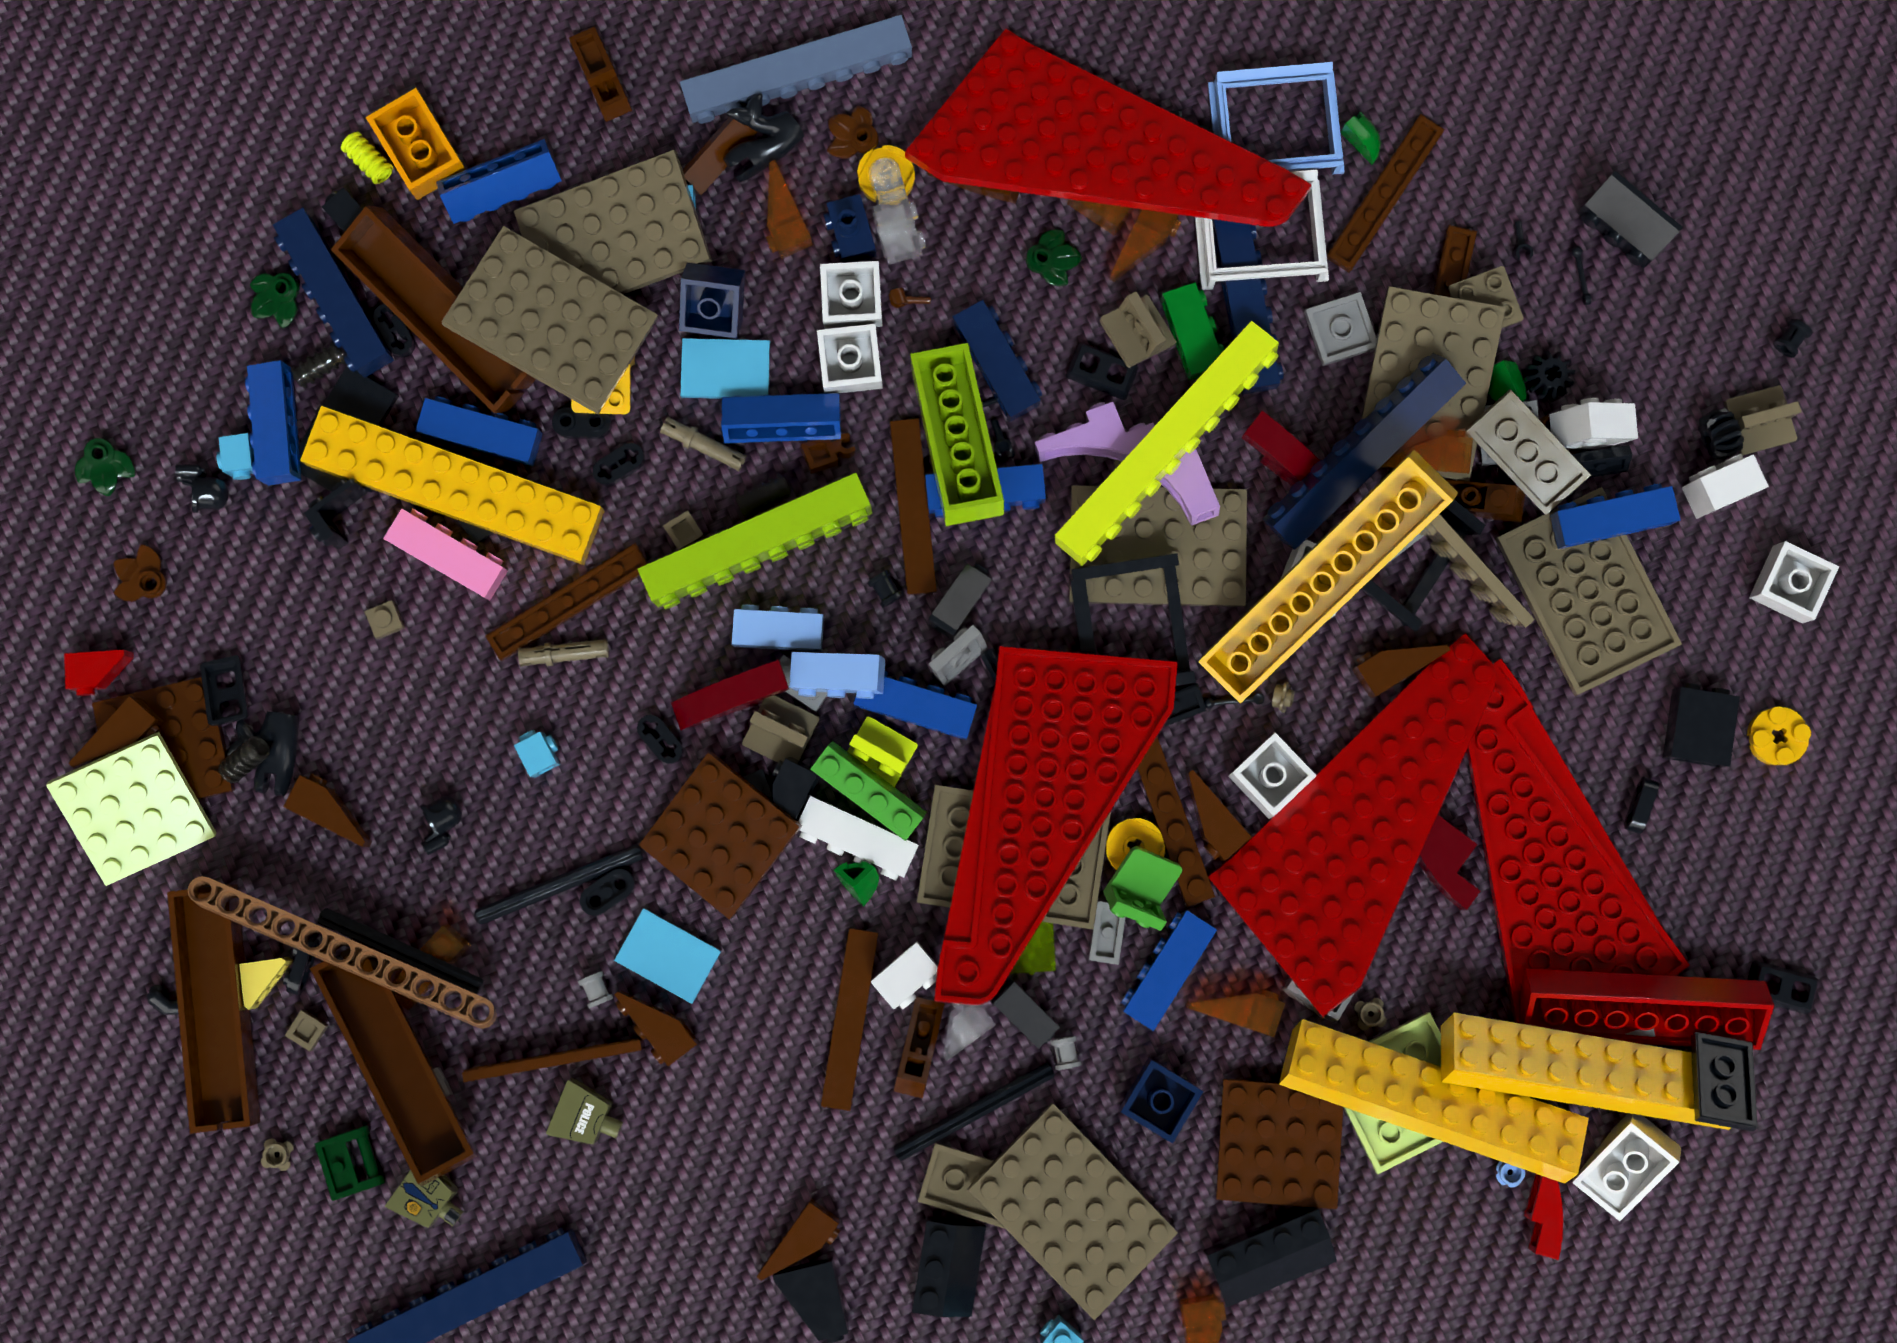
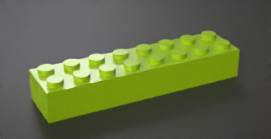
[637,473,872,609]

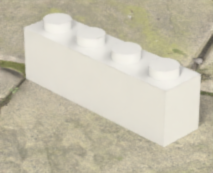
[798,796,919,881]

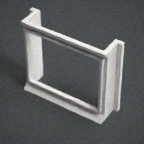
[1195,170,1329,290]

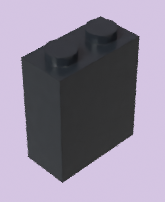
[1663,683,1740,768]

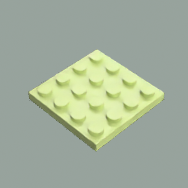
[46,732,217,886]
[1343,1012,1443,1174]

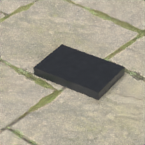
[1691,1032,1758,1132]

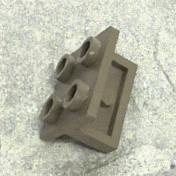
[1448,266,1524,329]
[1099,292,1176,368]
[1724,385,1802,456]
[742,695,820,763]

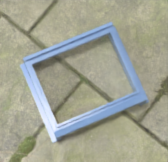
[1208,62,1345,175]

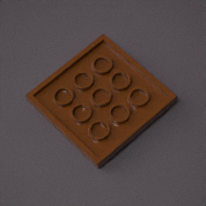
[92,677,235,800]
[639,752,803,920]
[1216,1078,1343,1209]

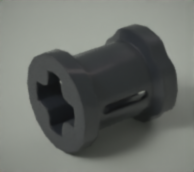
[1773,319,1813,358]
[867,570,905,608]

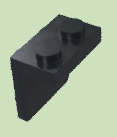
[304,478,368,550]

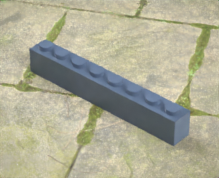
[680,15,912,124]

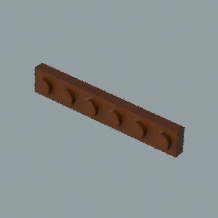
[1137,737,1215,907]

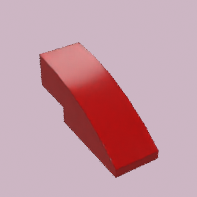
[1524,1173,1563,1260]

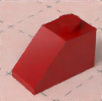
[64,650,134,696]

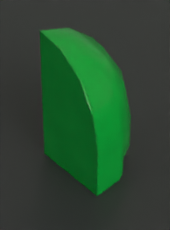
[1340,112,1381,165]
[1488,360,1527,402]
[834,861,879,907]

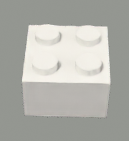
[820,261,882,329]
[817,324,883,394]
[1549,398,1638,450]
[1682,454,1769,519]
[1749,541,1839,623]
[1228,733,1317,819]
[871,941,938,1009]

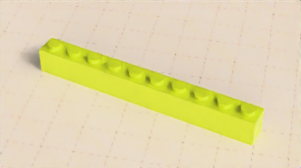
[1055,321,1279,566]

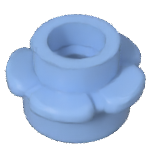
[1496,1161,1525,1187]

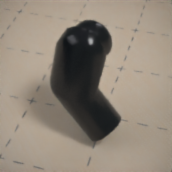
[146,985,179,1015]

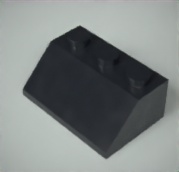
[1577,171,1683,269]
[912,1216,986,1317]

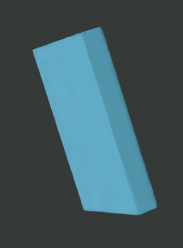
[680,338,770,399]
[614,908,722,1004]

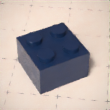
[679,262,745,339]
[1118,1057,1204,1144]

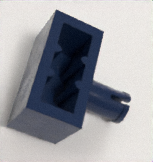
[823,194,876,263]

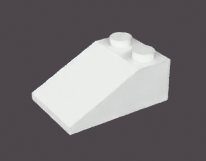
[1572,1113,1681,1221]

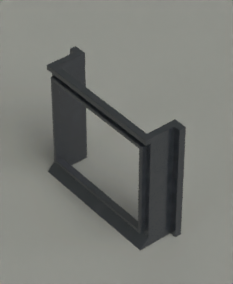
[1361,468,1486,632]
[1069,553,1196,686]

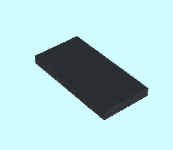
[299,366,399,492]

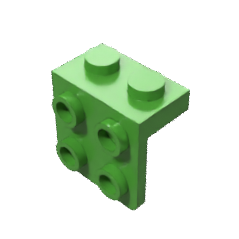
[1103,846,1182,931]

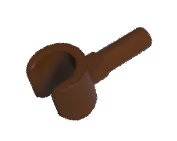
[889,288,931,308]

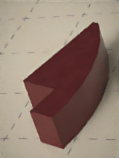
[1241,411,1320,486]
[671,659,790,731]
[1418,815,1481,910]

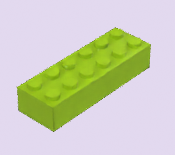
[910,343,1004,526]

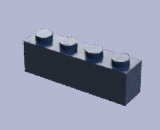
[952,300,1042,423]

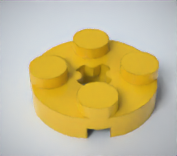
[857,145,915,205]
[1747,707,1811,765]
[1106,818,1165,871]

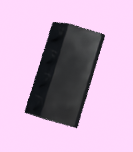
[1203,1207,1337,1307]

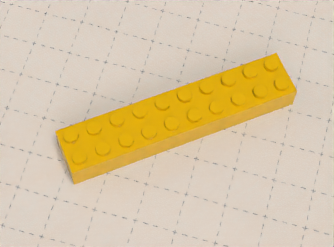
[300,406,604,565]
[1198,449,1458,704]
[1441,1012,1731,1130]
[1279,1019,1589,1184]

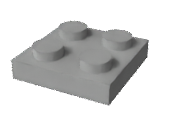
[1304,292,1377,366]
[929,625,988,687]

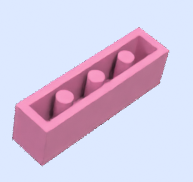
[383,508,508,601]

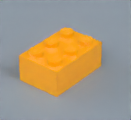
[366,88,466,200]

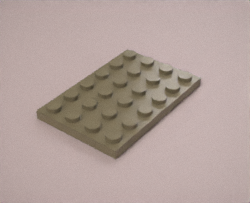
[514,150,712,294]
[442,226,658,414]
[1361,286,1506,482]
[1069,485,1247,607]
[1495,487,1682,696]
[1419,514,1535,628]
[917,785,1111,930]
[967,1103,1178,1320]

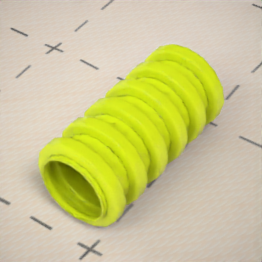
[340,131,393,184]

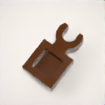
[800,433,856,474]

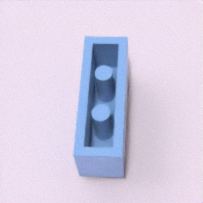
[732,605,824,652]
[789,652,885,699]

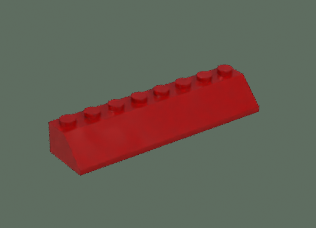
[1520,968,1775,1050]

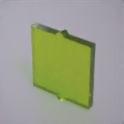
[1010,922,1056,975]

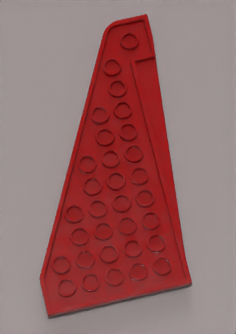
[905,29,1312,227]
[1208,633,1496,1017]
[934,646,1177,1006]
[1467,658,1690,1023]

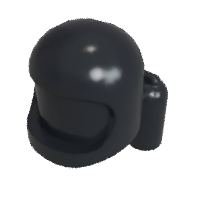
[175,464,229,513]
[419,796,462,855]

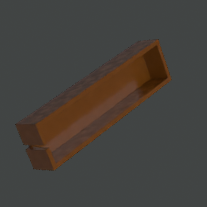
[331,206,536,413]
[167,884,261,1134]
[310,943,477,1186]

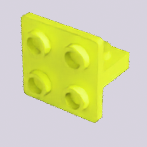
[847,716,918,787]

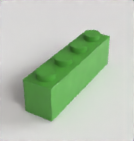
[810,741,927,841]

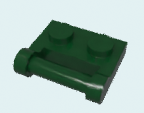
[314,1125,386,1201]

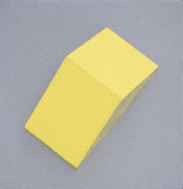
[239,957,294,1010]

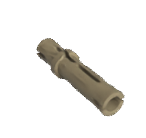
[660,416,747,472]
[518,639,609,667]

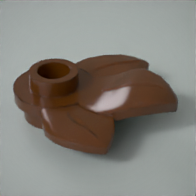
[827,106,879,159]
[114,544,167,602]

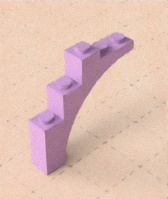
[1035,402,1220,526]

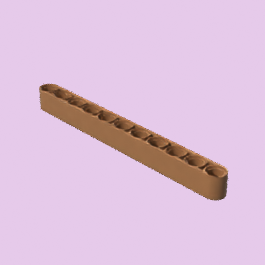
[188,876,497,1029]

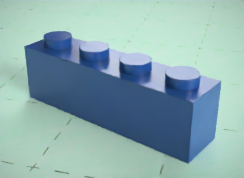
[436,139,562,224]
[245,360,302,486]
[721,393,841,443]
[415,396,543,467]
[925,464,1046,518]
[1550,483,1681,549]
[853,671,977,740]
[1120,910,1217,1031]

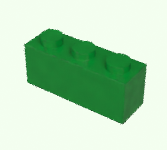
[1160,282,1225,381]

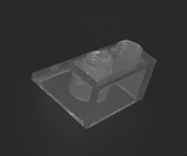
[943,1003,996,1061]

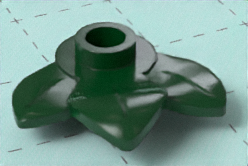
[1025,229,1082,286]
[250,273,300,328]
[75,438,136,496]

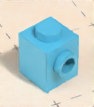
[216,433,255,480]
[514,730,561,778]
[1040,1315,1084,1343]

